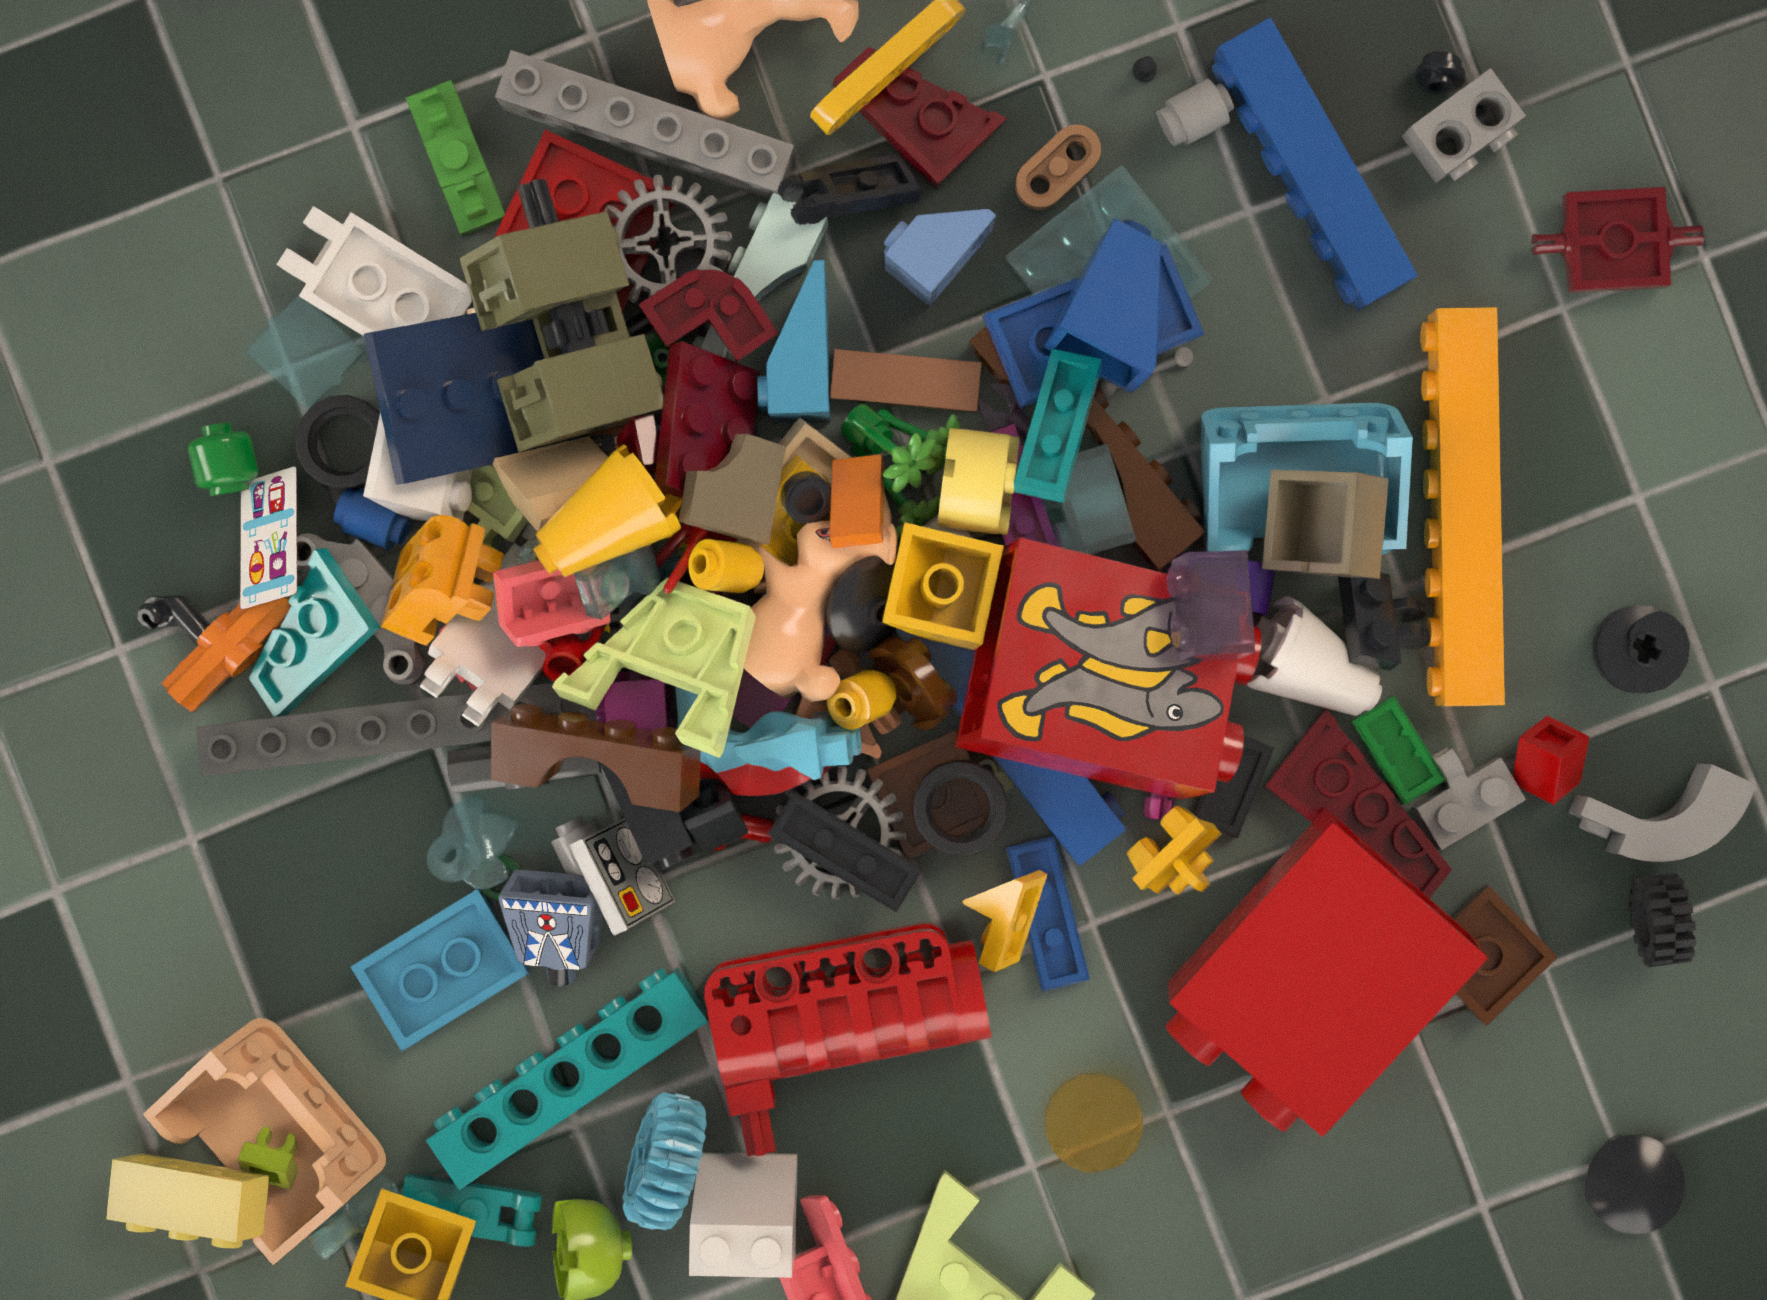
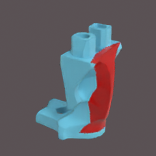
[675,686,862,796]

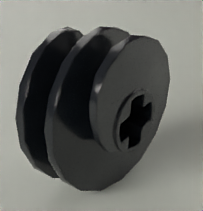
[1592,605,1690,693]

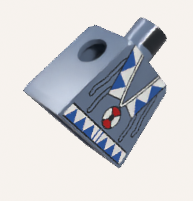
[499,869,603,986]

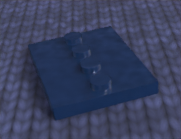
[364,313,582,485]

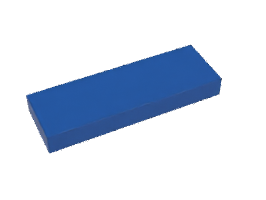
[1006,835,1090,992]

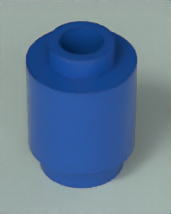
[333,487,412,550]

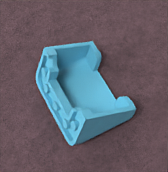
[1201,403,1413,560]

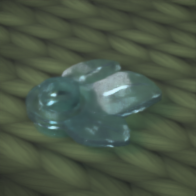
[427,795,519,889]

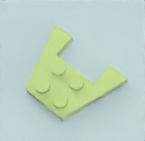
[552,577,756,758]
[894,1170,1095,1300]

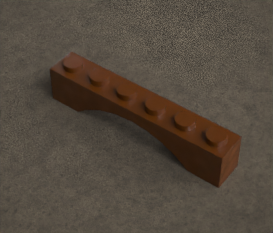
[968,327,1205,571]

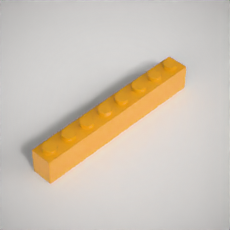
[1420,307,1505,706]

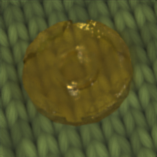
[1045,1073,1143,1173]

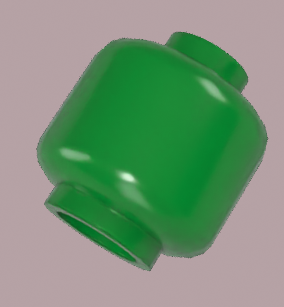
[188,422,258,496]

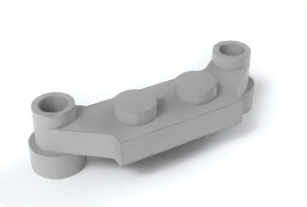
[297,533,426,685]

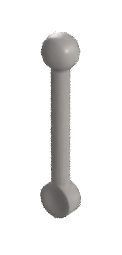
[1097,347,1193,397]

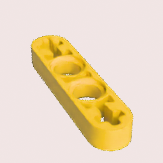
[810,0,966,136]

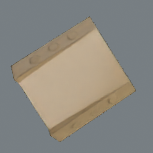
[493,436,608,532]

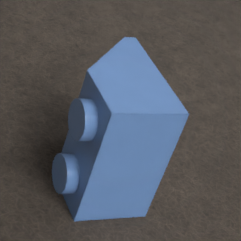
[884,209,996,307]

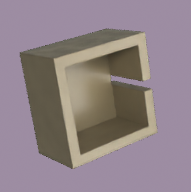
[1262,470,1389,579]

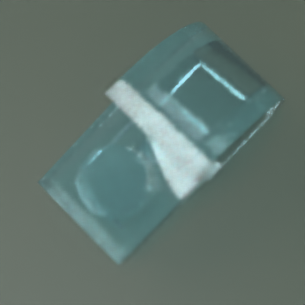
[574,544,660,620]

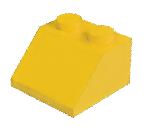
[882,523,1004,650]
[345,1188,476,1300]

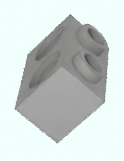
[1401,68,1526,183]

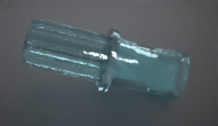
[308,1174,399,1261]

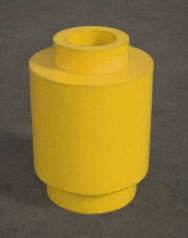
[688,539,764,593]
[827,670,896,730]

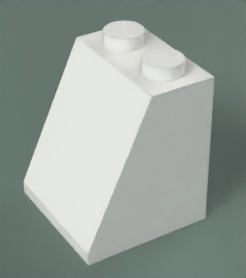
[689,1152,797,1278]

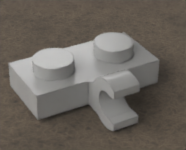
[1412,747,1526,850]

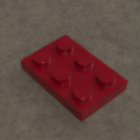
[655,341,760,498]

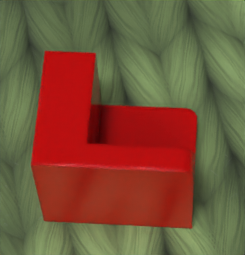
[1513,715,1590,805]

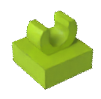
[238,1126,298,1190]

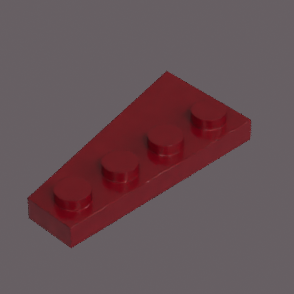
[1263,708,1452,898]

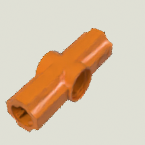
[161,596,292,713]

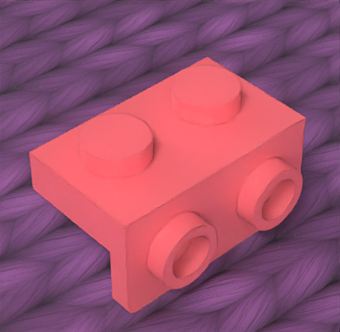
[494,560,611,647]

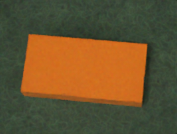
[829,454,885,548]

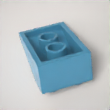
[757,260,831,424]

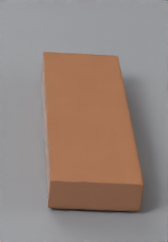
[830,349,982,413]

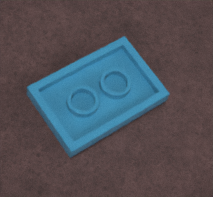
[351,888,531,1051]

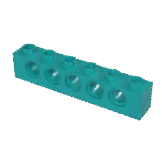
[426,967,709,1190]

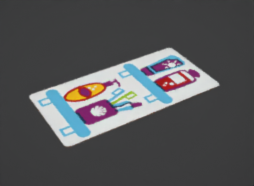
[240,467,297,609]

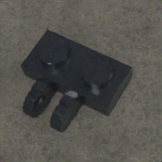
[1338,572,1430,671]

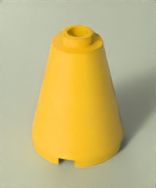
[533,444,681,577]

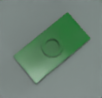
[1350,695,1446,805]

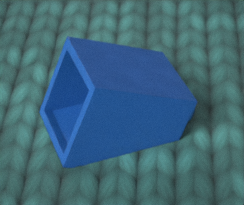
[1044,218,1161,394]

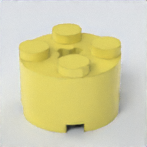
[938,428,1020,535]

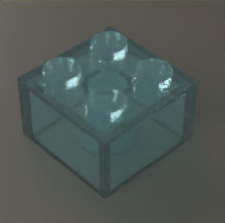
[1043,444,1136,556]

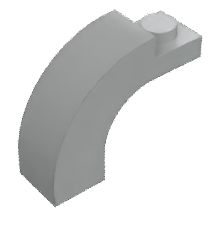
[1568,763,1757,862]

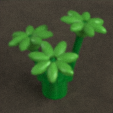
[841,404,961,540]

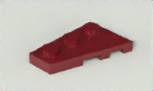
[832,46,1007,189]

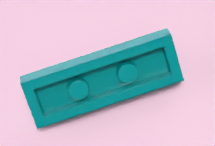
[1013,349,1102,503]

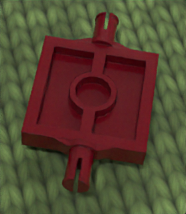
[1531,187,1704,293]

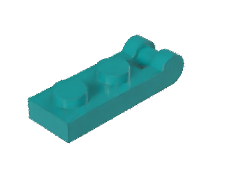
[402,1173,542,1247]

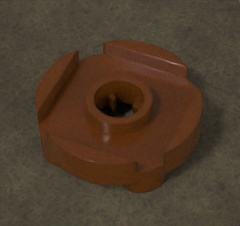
[868,637,957,730]

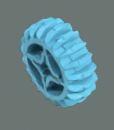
[622,1092,707,1230]

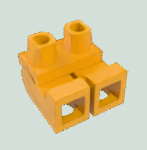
[381,515,504,646]

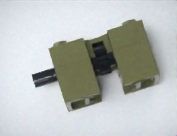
[459,179,664,452]

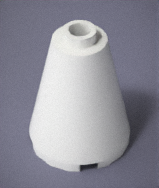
[1246,596,1382,716]

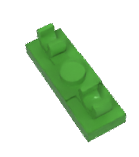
[406,80,506,237]

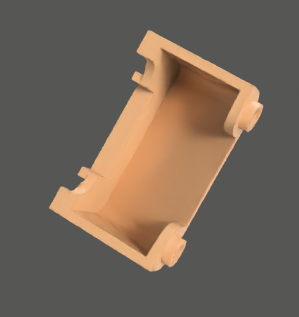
[143,1018,386,1265]

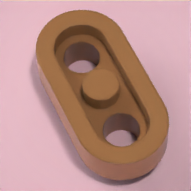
[1015,124,1101,211]

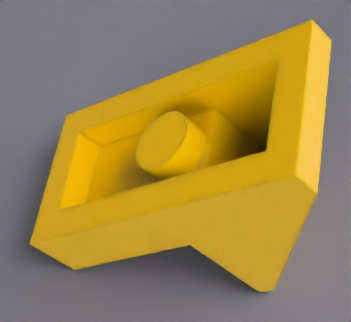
[962,870,1048,972]

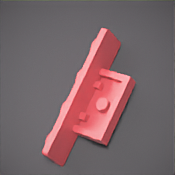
[779,1195,872,1300]

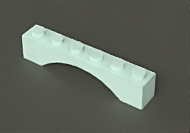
[655,192,828,430]

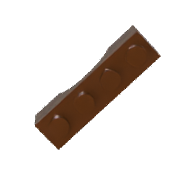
[491,704,701,812]

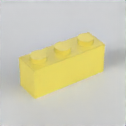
[106,1153,269,1248]

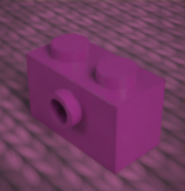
[596,671,675,730]

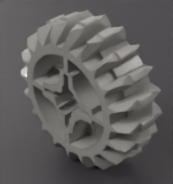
[605,175,732,303]
[774,765,906,900]

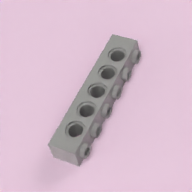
[495,50,796,199]

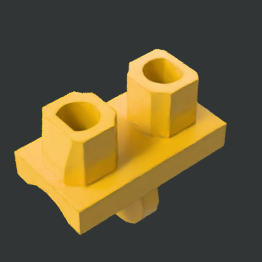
[1127,805,1222,895]

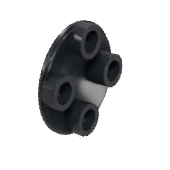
[1585,1135,1685,1234]

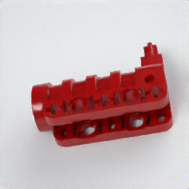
[705,922,992,1157]

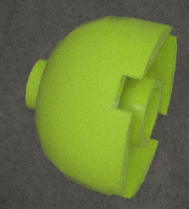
[552,1199,632,1300]

